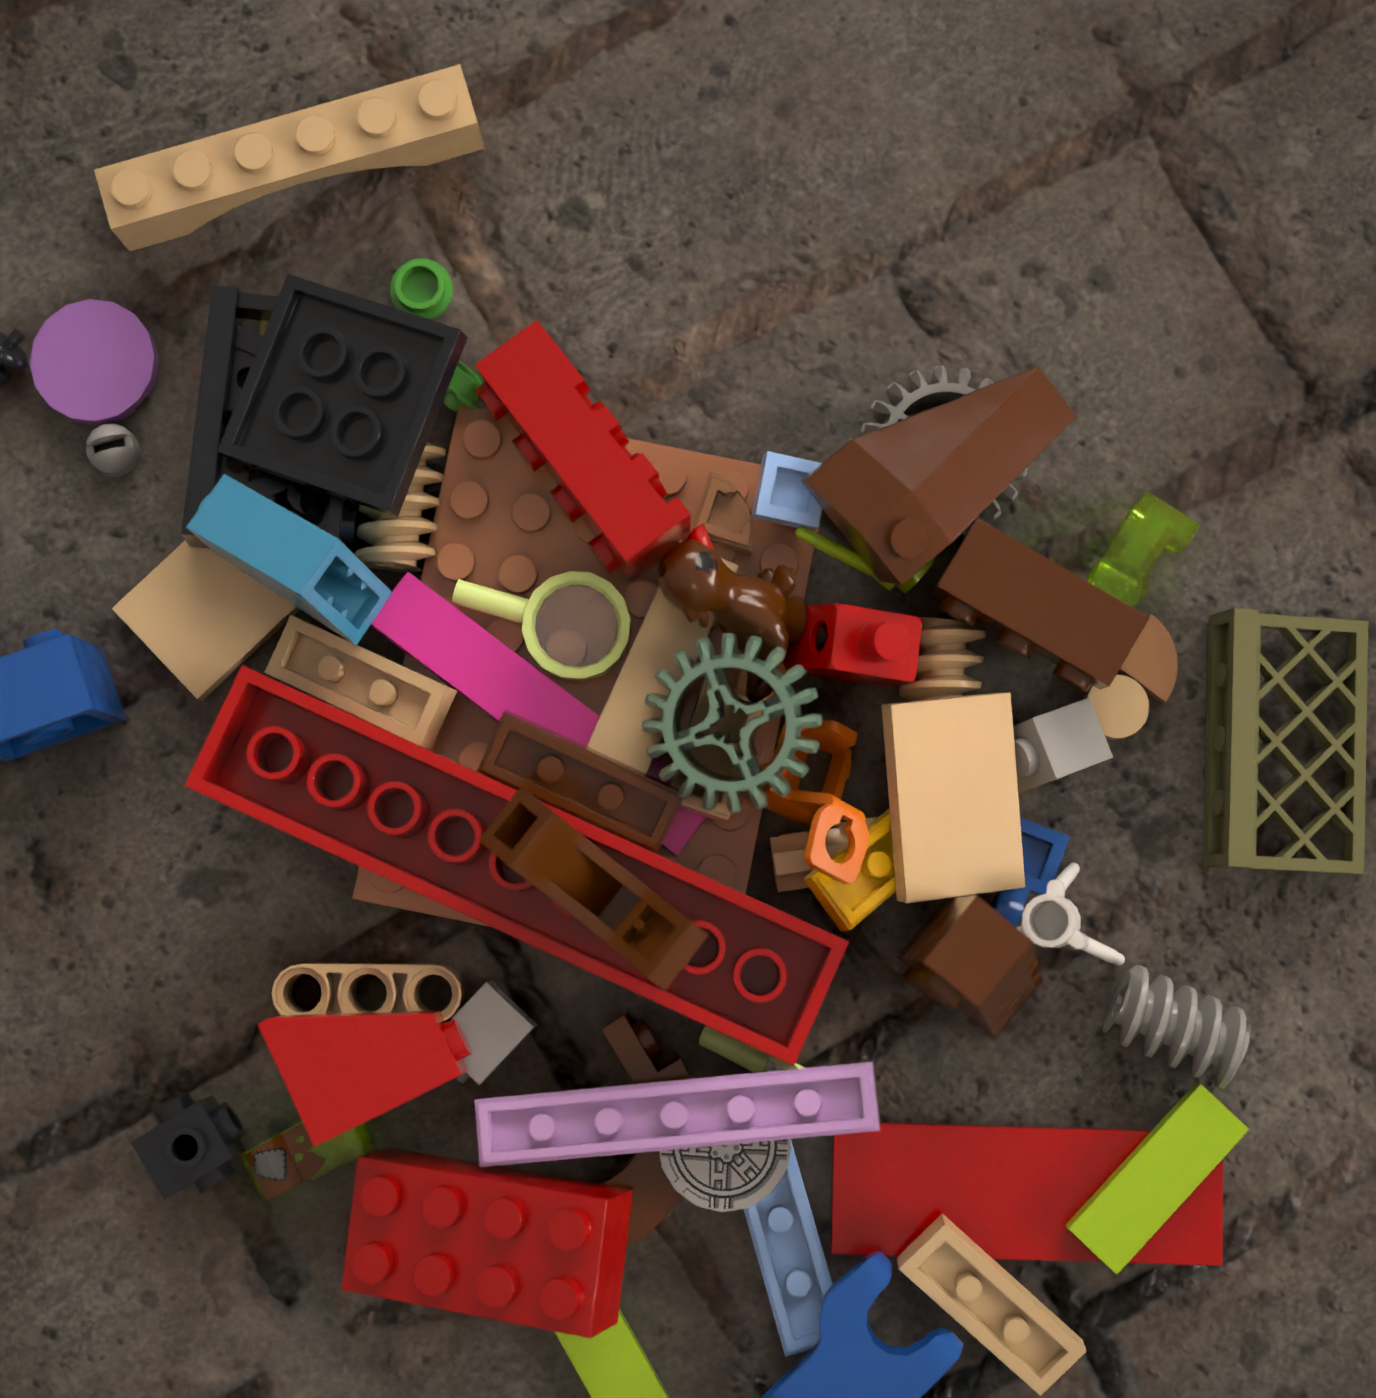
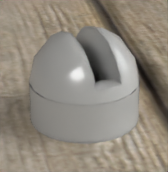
[86,424,141,477]

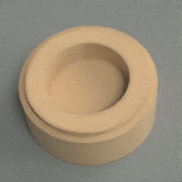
[1083,675,1149,740]

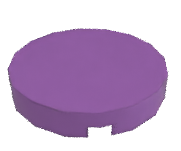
[30,299,160,426]

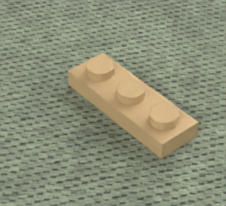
[264,615,457,750]
[896,1213,1087,1396]

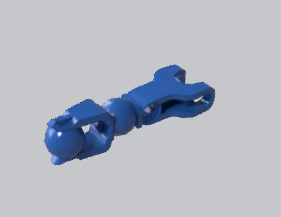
[760,1251,963,1398]

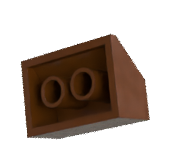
[932,518,1149,693]

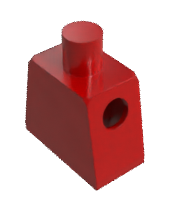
[783,603,922,689]

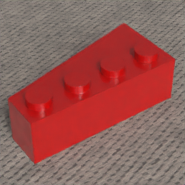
[474,320,691,581]

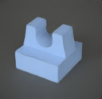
[751,451,822,531]

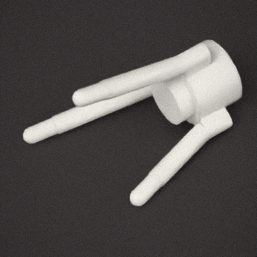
[1017,862,1125,966]

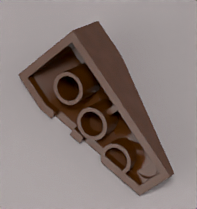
[801,367,1076,585]

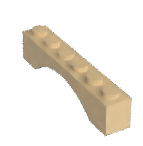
[94,64,485,252]

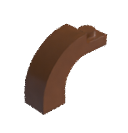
[479,787,708,991]
[596,1013,691,1248]

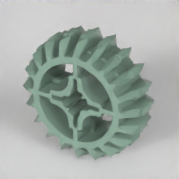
[642,633,823,813]

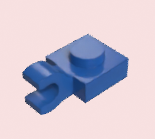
[990,817,1070,927]

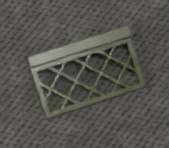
[1203,608,1368,875]

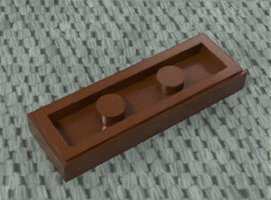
[477,710,683,854]

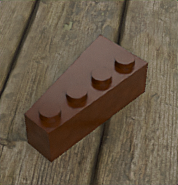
[897,896,1044,1039]

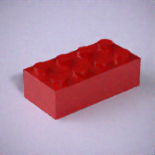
[341,1148,633,1338]

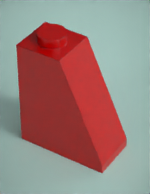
[257,1011,472,1147]

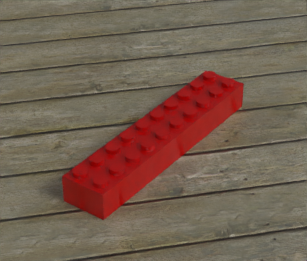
[184,665,849,1066]

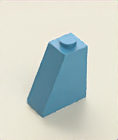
[186,474,393,645]

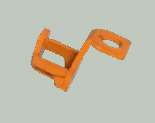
[748,720,869,884]

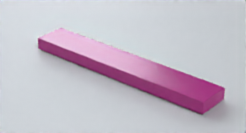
[370,572,706,857]

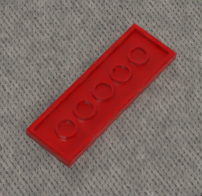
[830,1122,1223,1266]

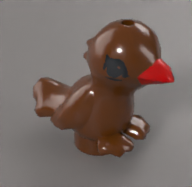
[657,523,807,703]

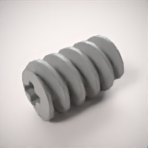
[1103,964,1251,1089]

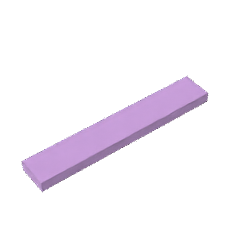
[474,1062,880,1167]

